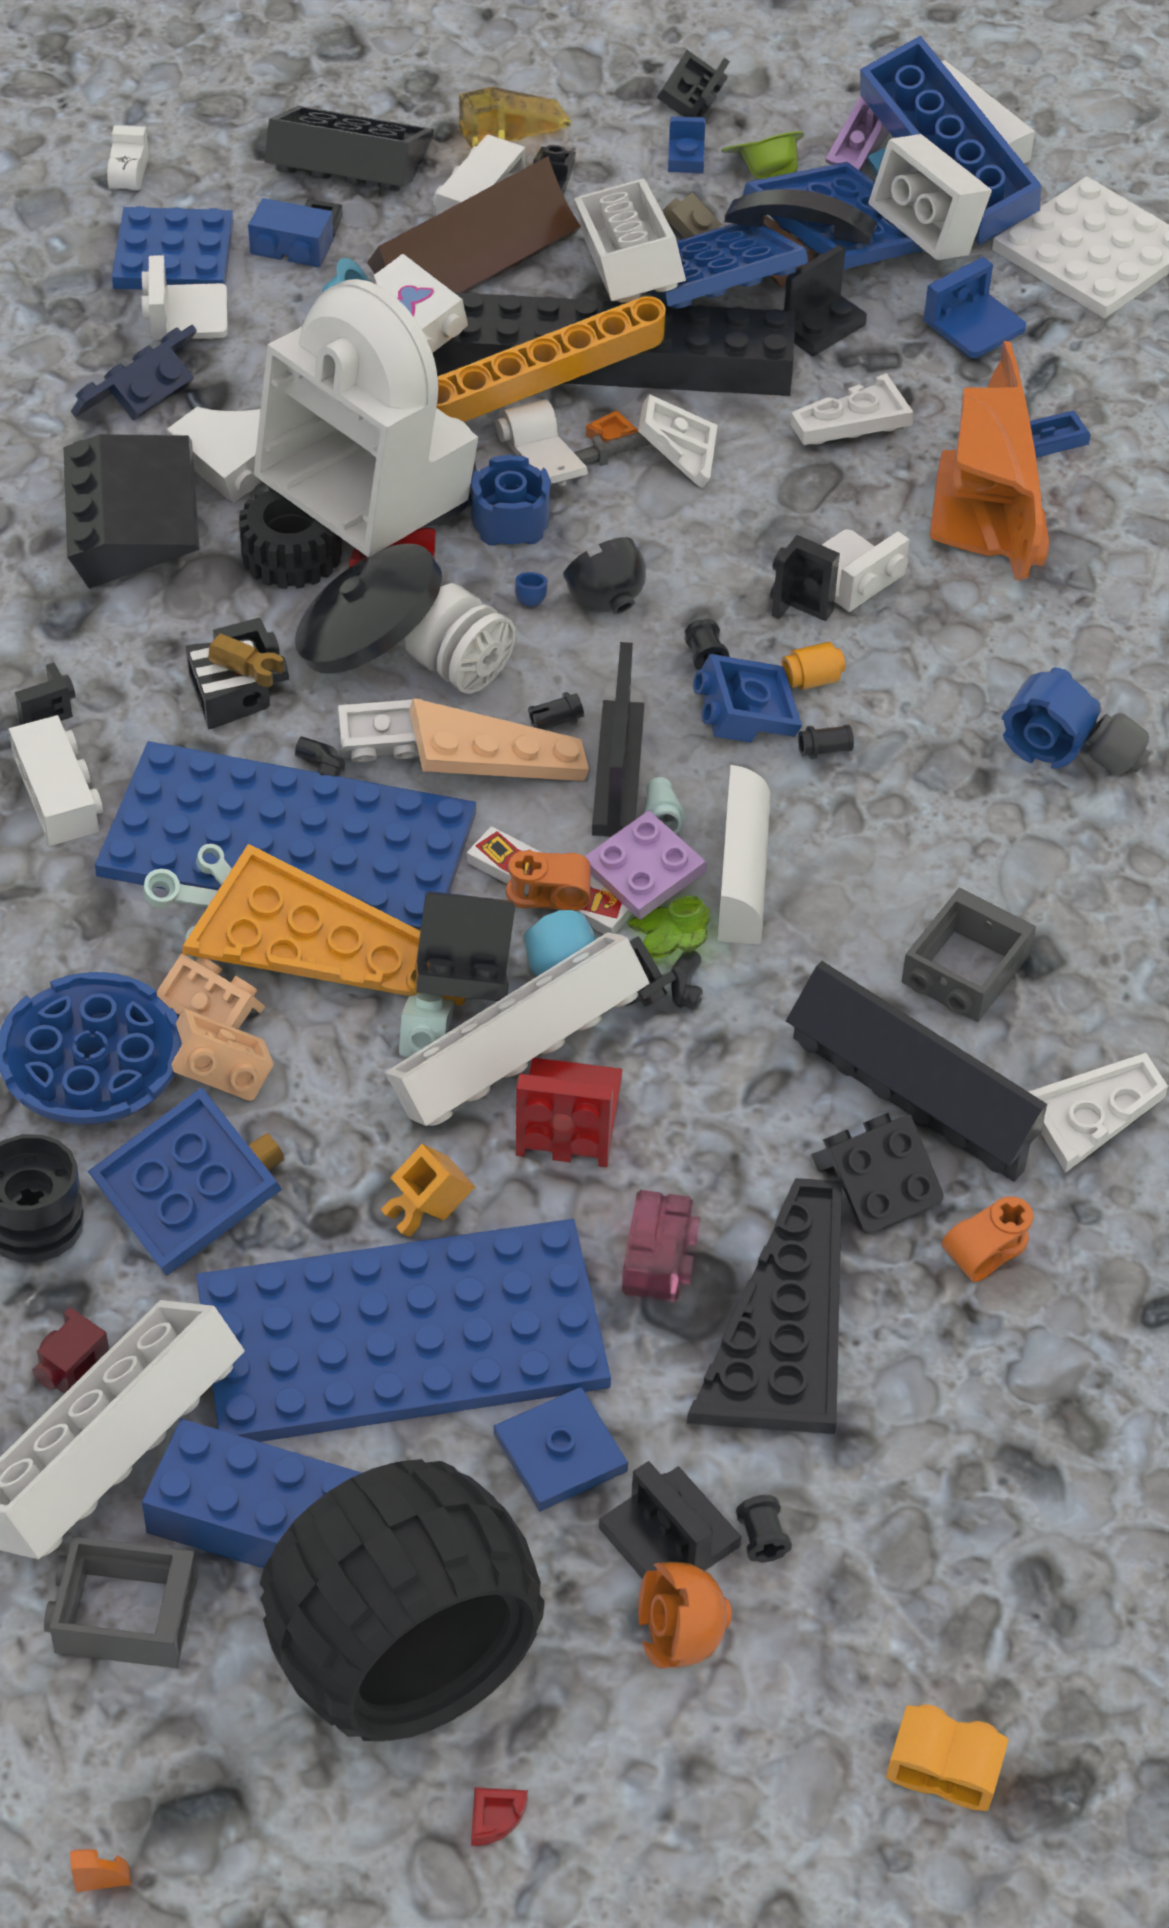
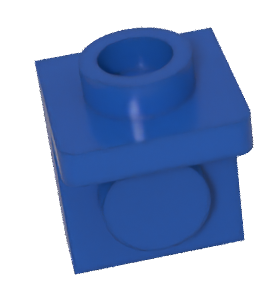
[668,116,706,173]

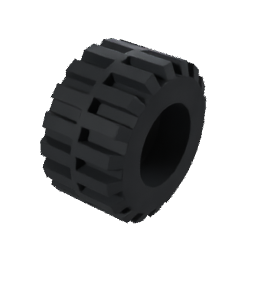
[239,487,342,589]

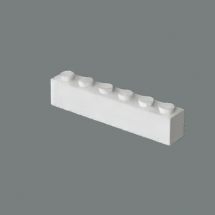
[385,932,650,1126]

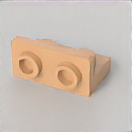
[157,953,265,1030]
[171,1008,274,1101]

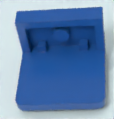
[923,257,1026,358]

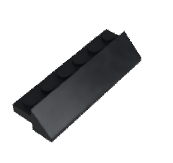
[785,961,1047,1182]

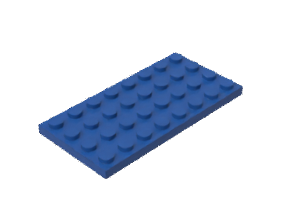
[95,741,476,930]
[196,1218,611,1442]

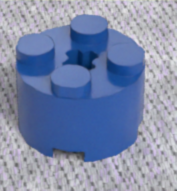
[471,455,551,545]
[1001,667,1101,769]

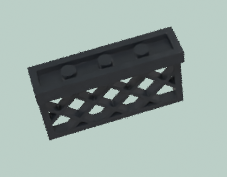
[592,642,645,837]

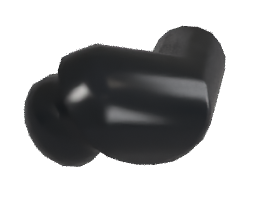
[295,736,345,777]
[671,949,703,1010]

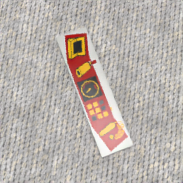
[466,826,633,934]

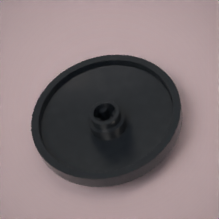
[295,544,442,674]

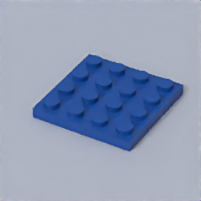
[743,162,924,270]
[646,224,808,309]

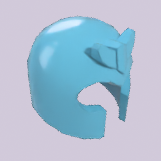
[524,910,596,978]

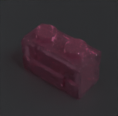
[622,1190,701,1302]

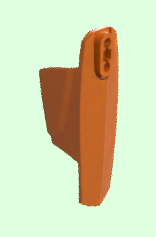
[929,341,1049,581]

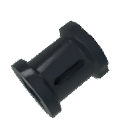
[684,619,730,670]
[735,1495,792,1563]

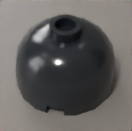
[563,537,646,614]

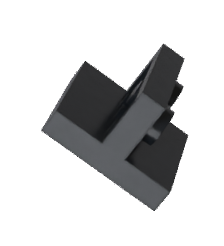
[599,1461,742,1579]

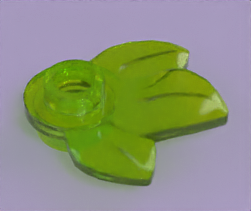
[628,896,711,958]

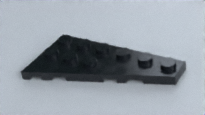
[687,1178,842,1434]

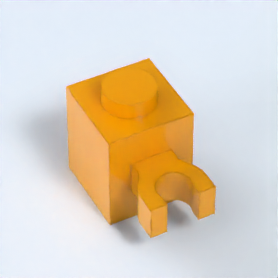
[380,1144,476,1237]

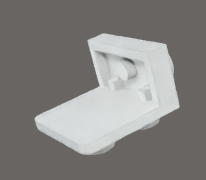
[142,255,228,340]
[822,529,910,612]

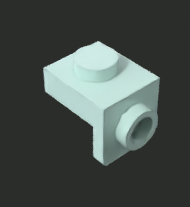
[399,993,454,1057]

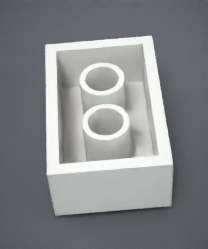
[868,134,992,261]

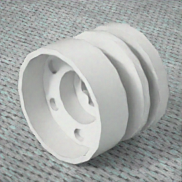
[405,583,516,694]

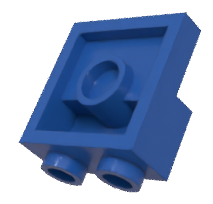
[693,654,802,742]

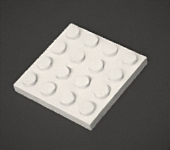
[992,176,1169,319]

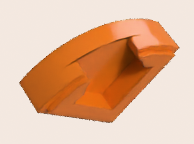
[586,410,638,442]
[70,1849,131,1892]

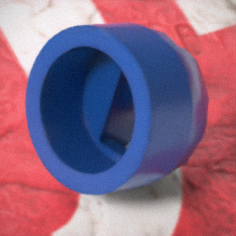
[515,572,548,607]

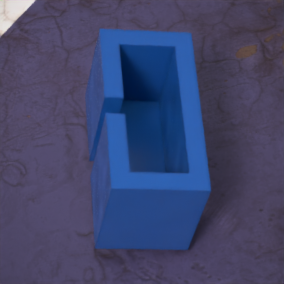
[248,198,334,268]

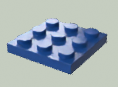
[112,206,234,290]
[87,1087,282,1276]

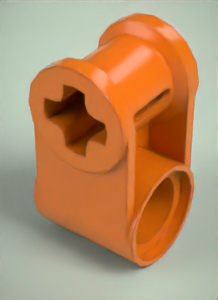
[506,850,591,911]
[941,1196,1034,1282]

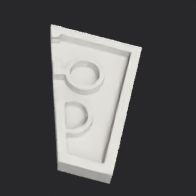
[791,373,913,445]
[1028,1053,1168,1173]

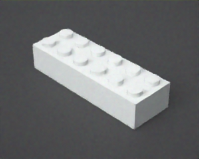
[574,178,686,303]
[0,1300,245,1559]

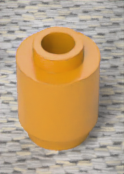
[781,642,846,690]

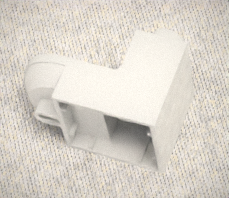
[254,279,478,558]

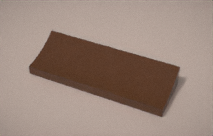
[367,156,581,293]

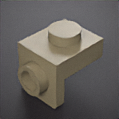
[662,192,722,239]

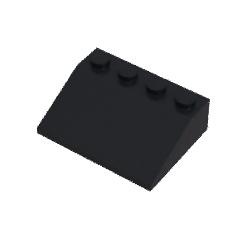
[265,105,434,191]
[63,434,200,589]

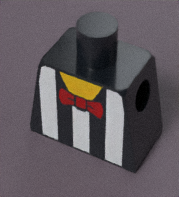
[186,639,289,729]

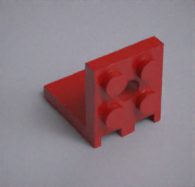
[515,1058,623,1167]

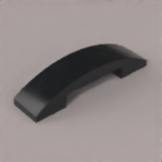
[724,189,877,245]

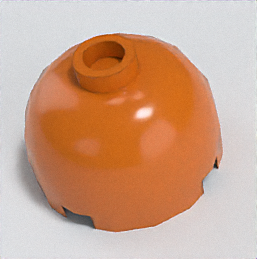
[638,1562,732,1669]

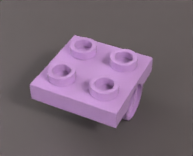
[585,810,707,920]

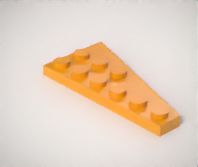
[182,844,467,1006]

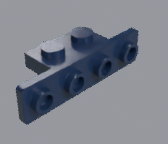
[70,324,197,421]

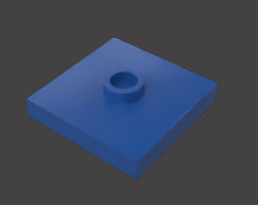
[493,1387,628,1512]

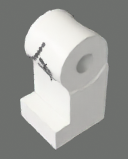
[107,125,149,191]

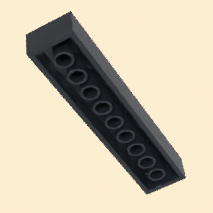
[432,292,795,396]

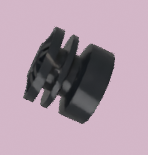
[0,1134,84,1263]

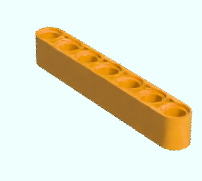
[436,296,666,422]

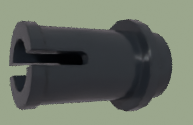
[528,692,584,729]
[798,724,854,759]

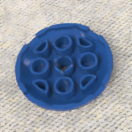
[0,972,182,1125]

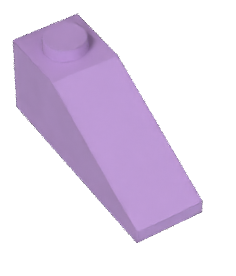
[825,96,889,171]

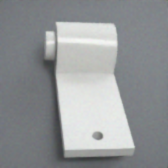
[495,399,588,486]

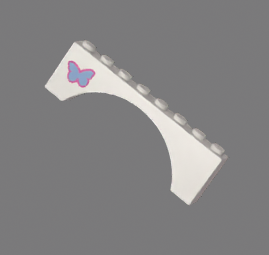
[167,254,468,503]

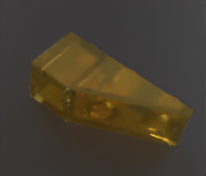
[459,86,571,148]

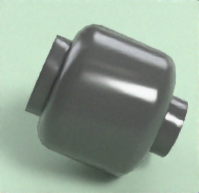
[1086,713,1151,775]

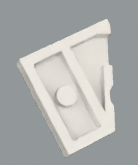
[638,394,718,488]

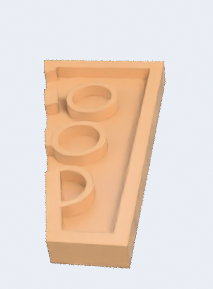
[409,698,589,781]

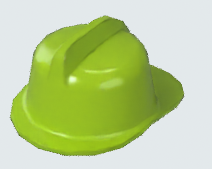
[721,131,804,179]

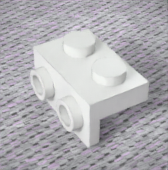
[338,699,422,763]

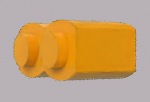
[885,1704,1009,1811]

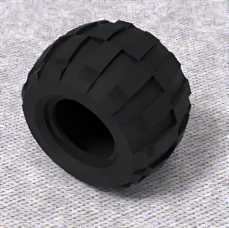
[260,1459,545,1742]

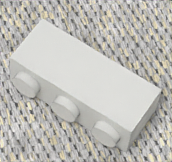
[433,134,526,215]
[9,715,103,846]

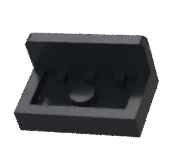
[657,50,730,117]
[770,535,840,621]

